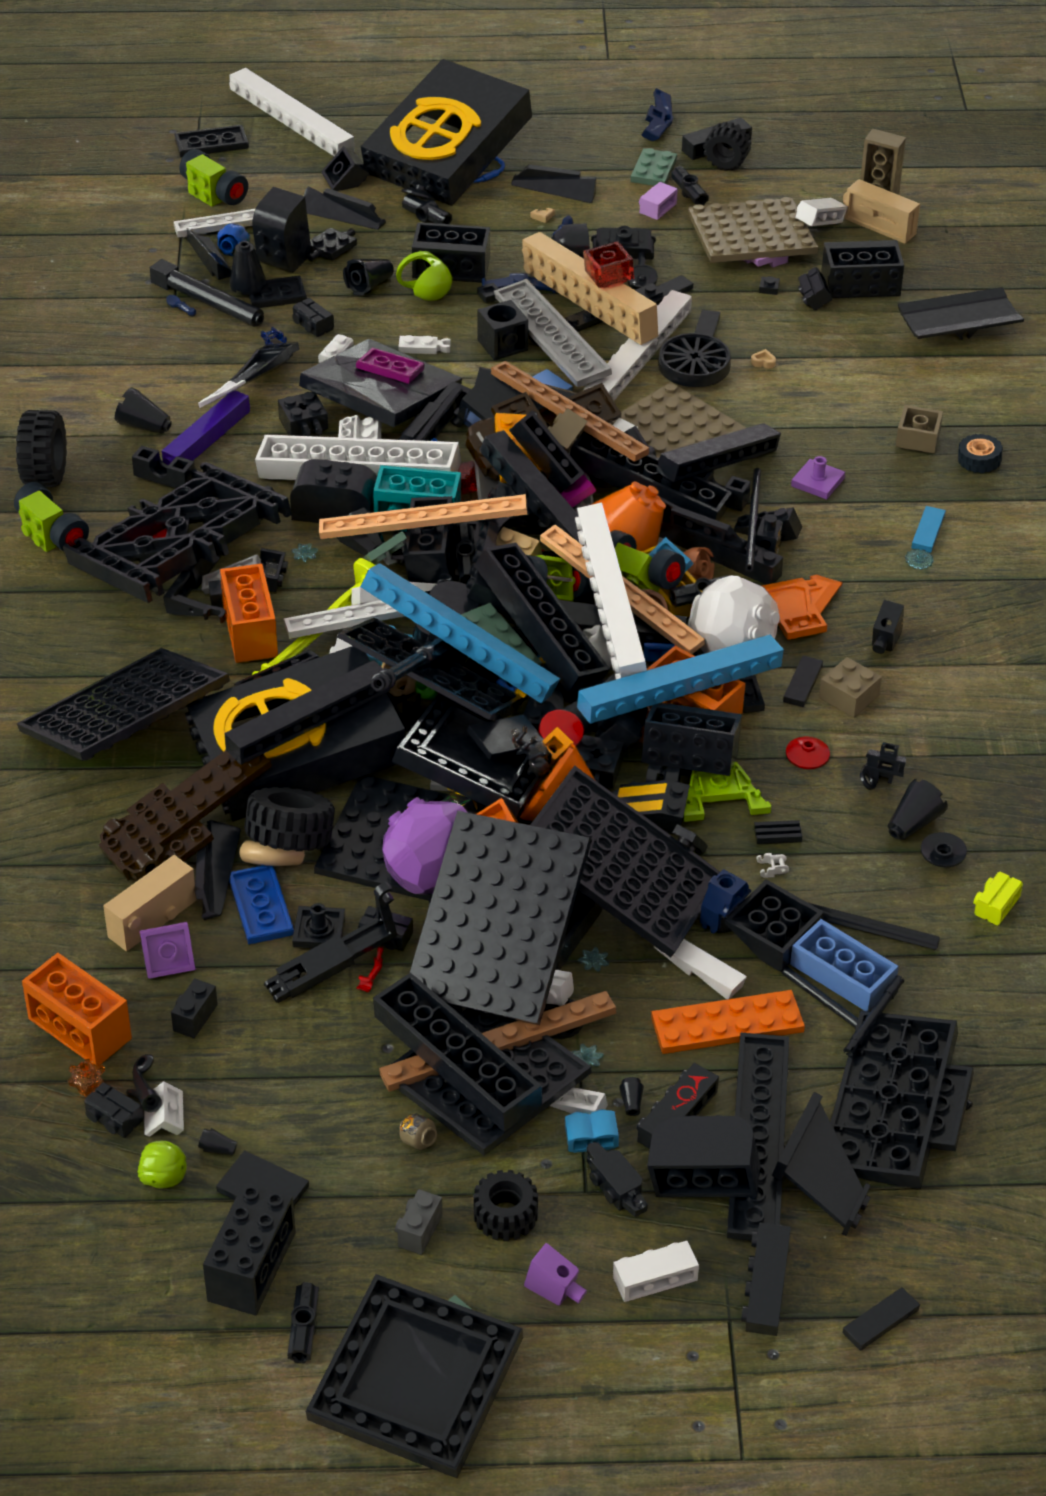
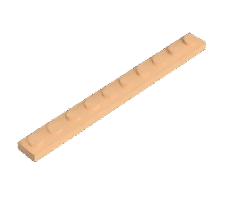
[319,494,527,539]
[540,525,705,654]

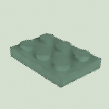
[630,148,677,186]
[363,531,407,565]

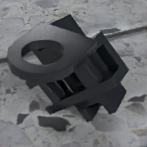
[860,742,906,790]

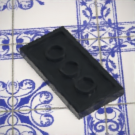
[174,125,249,157]

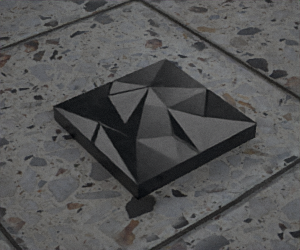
[299,339,462,427]
[392,693,556,819]
[305,1274,523,1478]

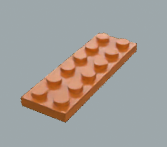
[651,990,805,1054]

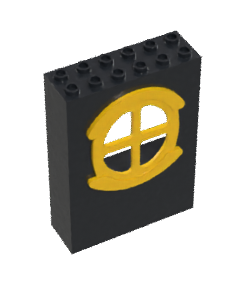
[360,59,532,206]
[185,646,406,822]

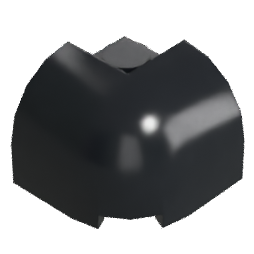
[551,223,590,262]

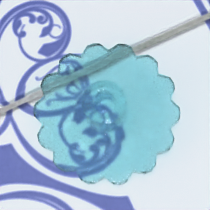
[905,549,934,570]

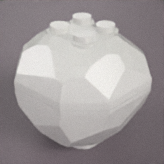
[688,575,780,653]

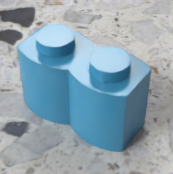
[565,1109,619,1153]

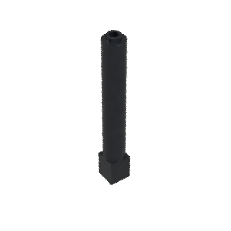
[149,259,264,327]

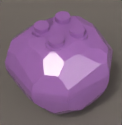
[382,797,468,894]

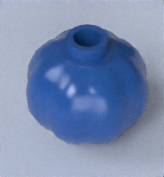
[217,223,250,256]

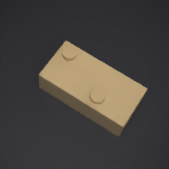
[103,855,197,952]

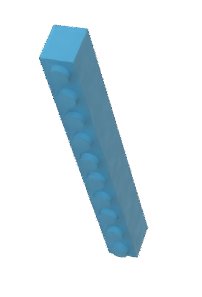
[360,563,560,703]
[577,635,784,724]

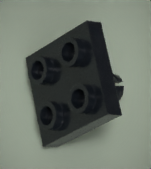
[292,903,346,948]

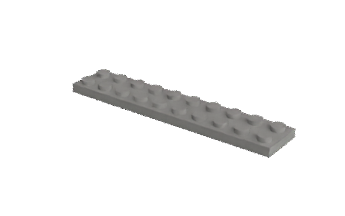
[494,279,612,388]

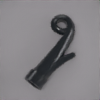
[126,1054,162,1112]

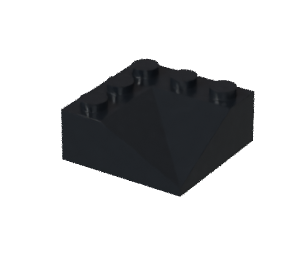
[724,879,824,972]

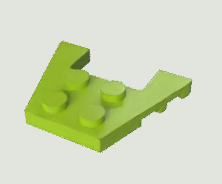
[684,762,771,822]

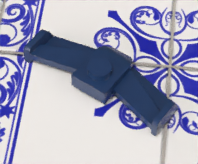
[642,88,673,141]
[482,273,556,293]

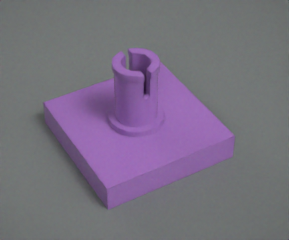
[791,456,845,500]
[140,922,195,979]

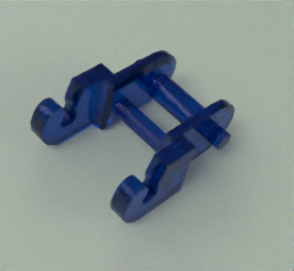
[260,327,287,345]

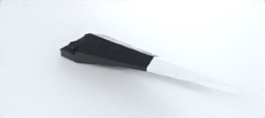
[198,342,300,408]

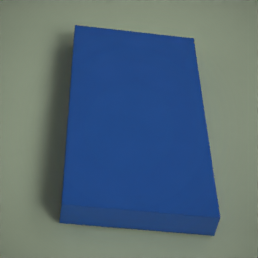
[229,865,294,945]

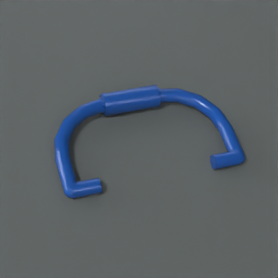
[473,157,505,183]

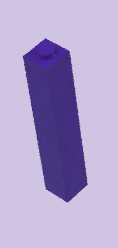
[162,390,250,465]

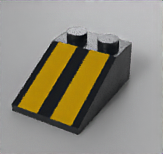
[618,780,690,835]

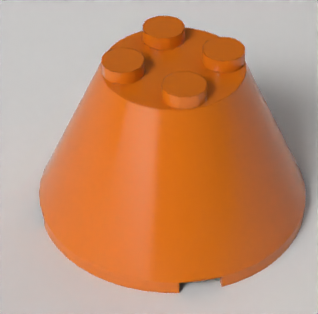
[590,481,666,551]
[519,743,596,822]

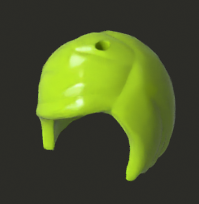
[137,1141,187,1189]

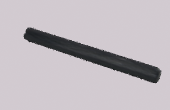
[807,902,940,950]

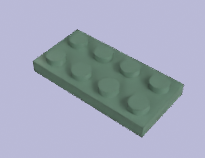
[461,603,542,665]

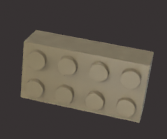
[860,128,906,195]

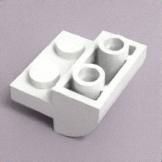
[338,415,382,439]

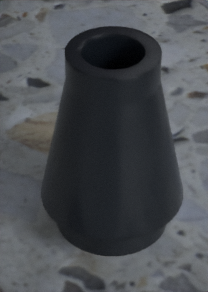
[619,1077,644,1116]
[198,1128,238,1156]

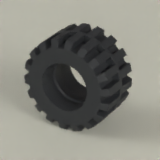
[703,121,751,171]
[473,1170,538,1241]

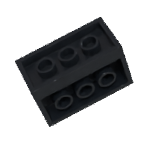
[412,222,490,283]
[821,240,904,298]
[403,496,458,584]
[641,702,742,776]
[203,1182,296,1316]

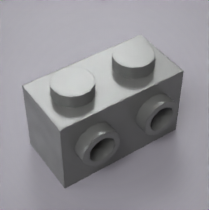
[395,1189,442,1255]

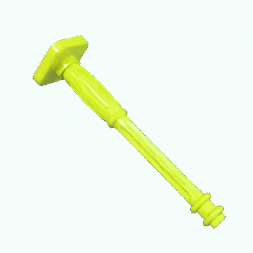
[252,558,375,675]

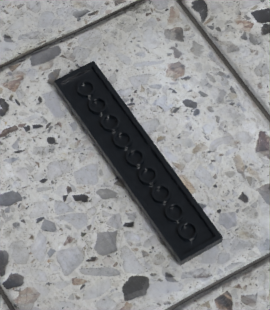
[727,1032,789,1241]

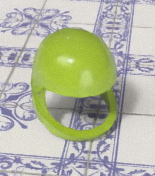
[396,251,452,301]

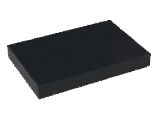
[248,275,307,308]
[467,715,544,760]
[216,1150,309,1205]

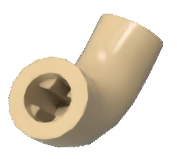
[240,840,305,866]

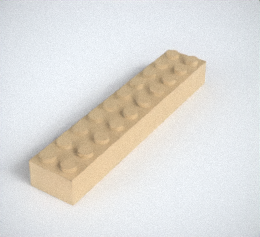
[522,232,659,345]

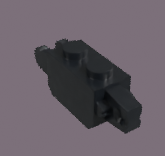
[586,1142,648,1217]

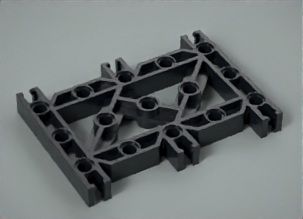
[63,462,292,603]

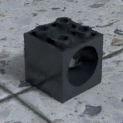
[477,300,528,361]

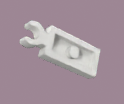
[399,335,451,354]

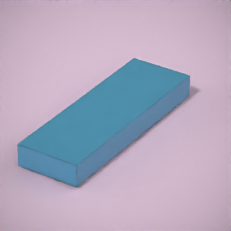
[911,506,946,553]

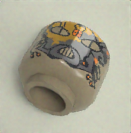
[399,1113,437,1150]

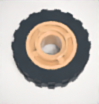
[958,434,1003,473]

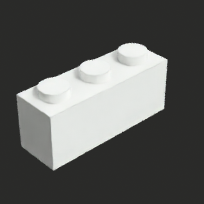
[795,198,848,226]
[613,1241,699,1302]

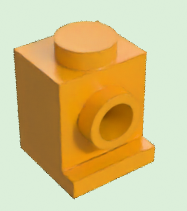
[541,727,573,765]

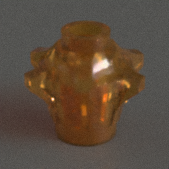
[67,1059,105,1097]

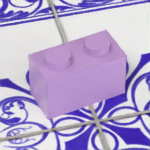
[639,182,678,220]

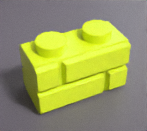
[973,871,1023,926]

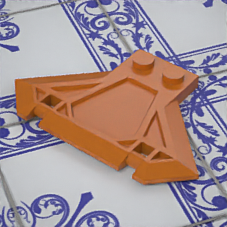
[762,575,843,640]

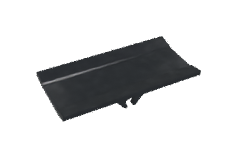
[898,287,1024,340]

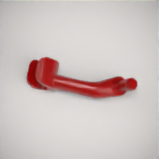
[356,947,383,992]

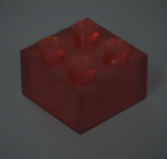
[583,241,634,288]

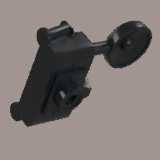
[591,226,658,290]

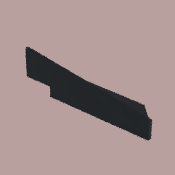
[304,186,386,230]

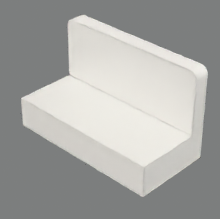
[144,1081,184,1137]

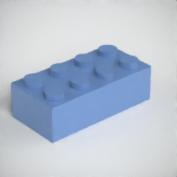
[790,919,899,1011]

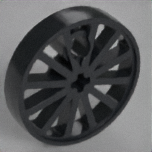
[658,333,731,387]

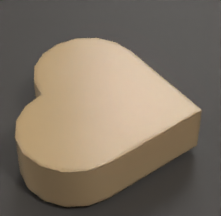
[751,349,776,369]

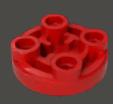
[539,710,584,751]

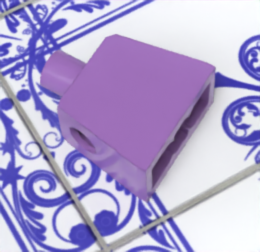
[524,1243,587,1305]

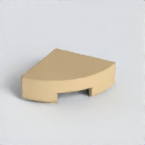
[530,208,555,223]

